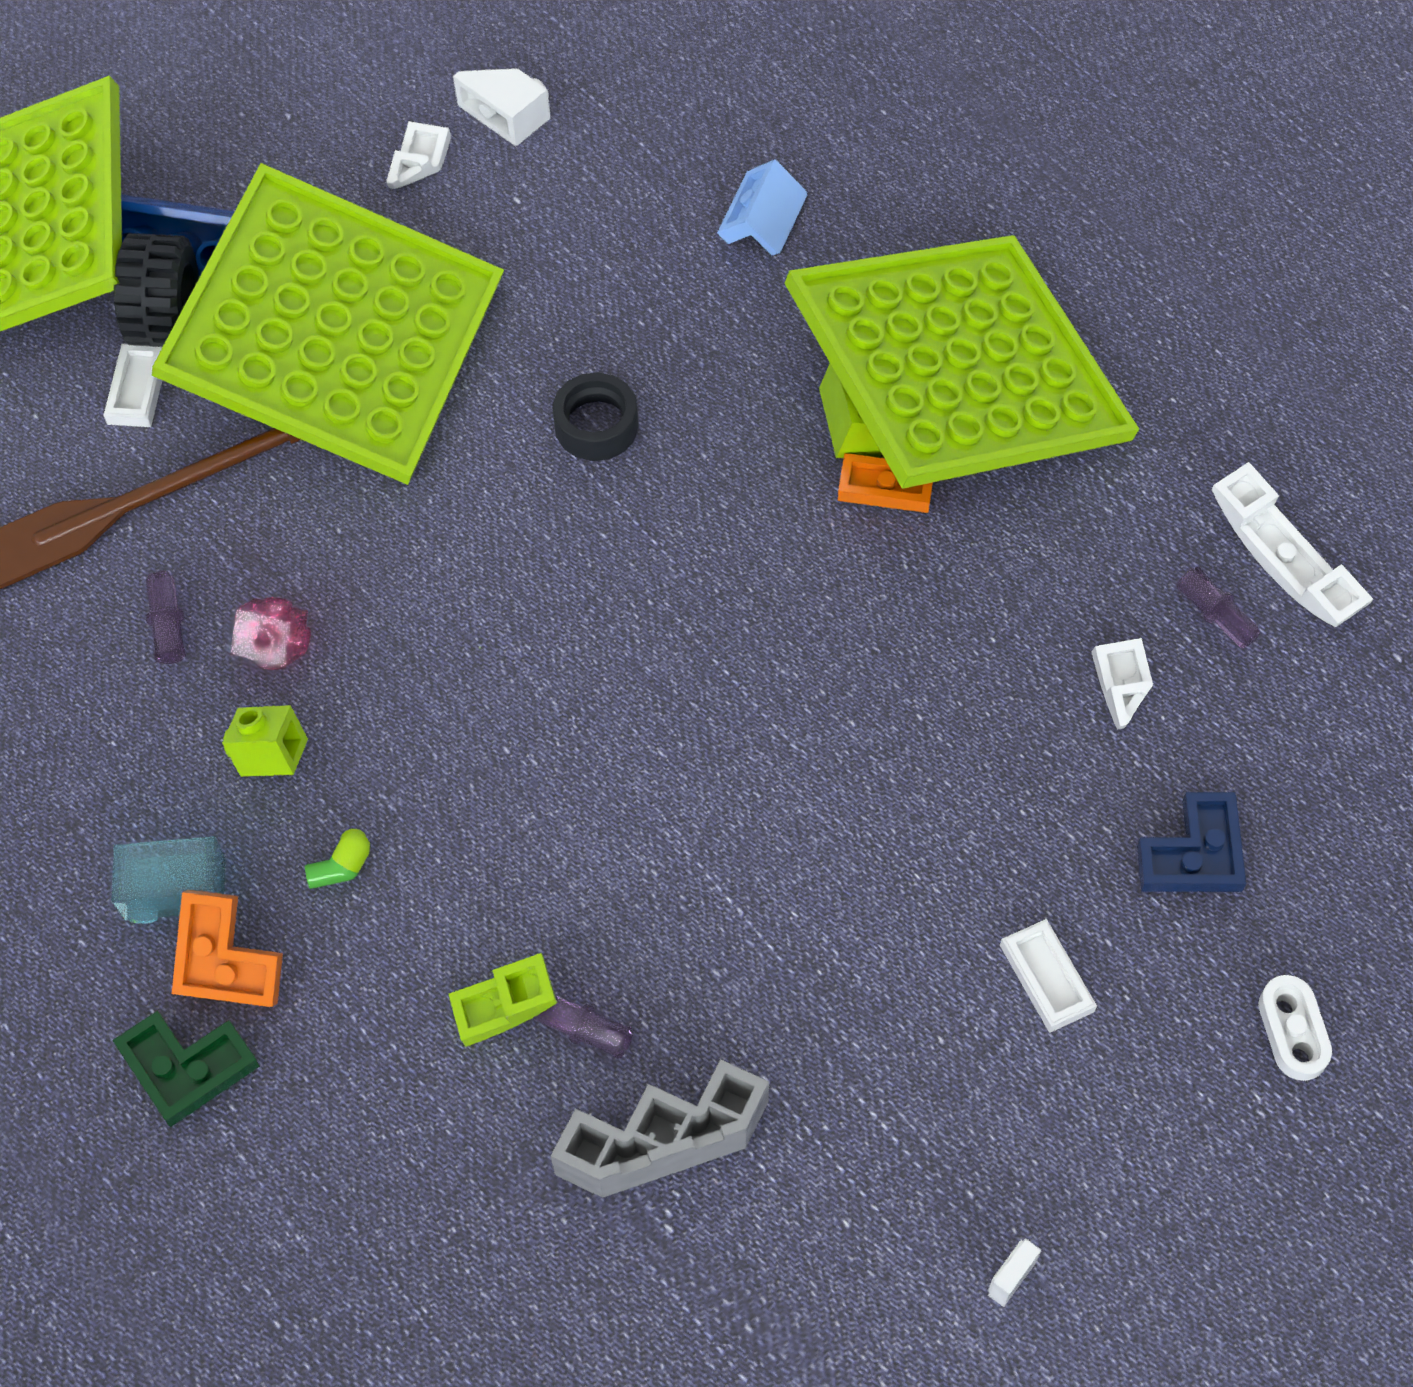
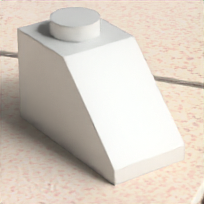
[453,69,550,146]

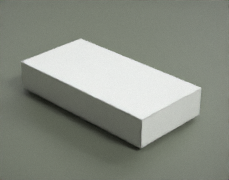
[104,344,162,427]
[1000,919,1097,1033]

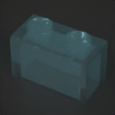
[111,836,225,924]

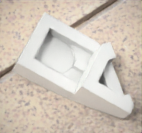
[386,121,451,189]
[1091,638,1153,730]

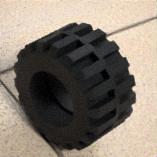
[114,233,199,347]

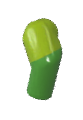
[305,828,370,889]

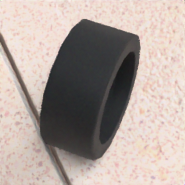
[552,372,639,461]

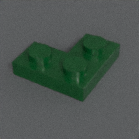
[112,1010,260,1127]

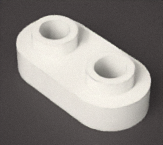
[1259,975,1332,1081]

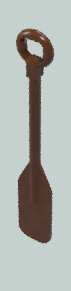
[0,428,301,589]

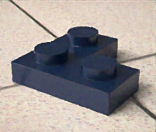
[1137,792,1246,892]

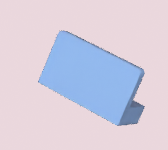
[717,159,807,256]

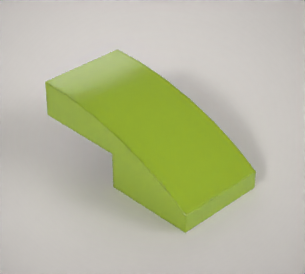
[448,953,557,1047]

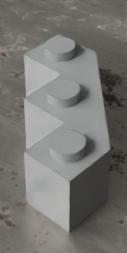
[550,1059,769,1198]

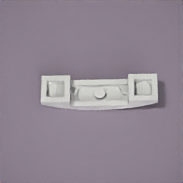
[1212,462,1373,627]

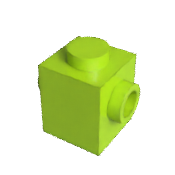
[222,705,308,777]

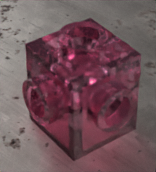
[231,597,311,670]

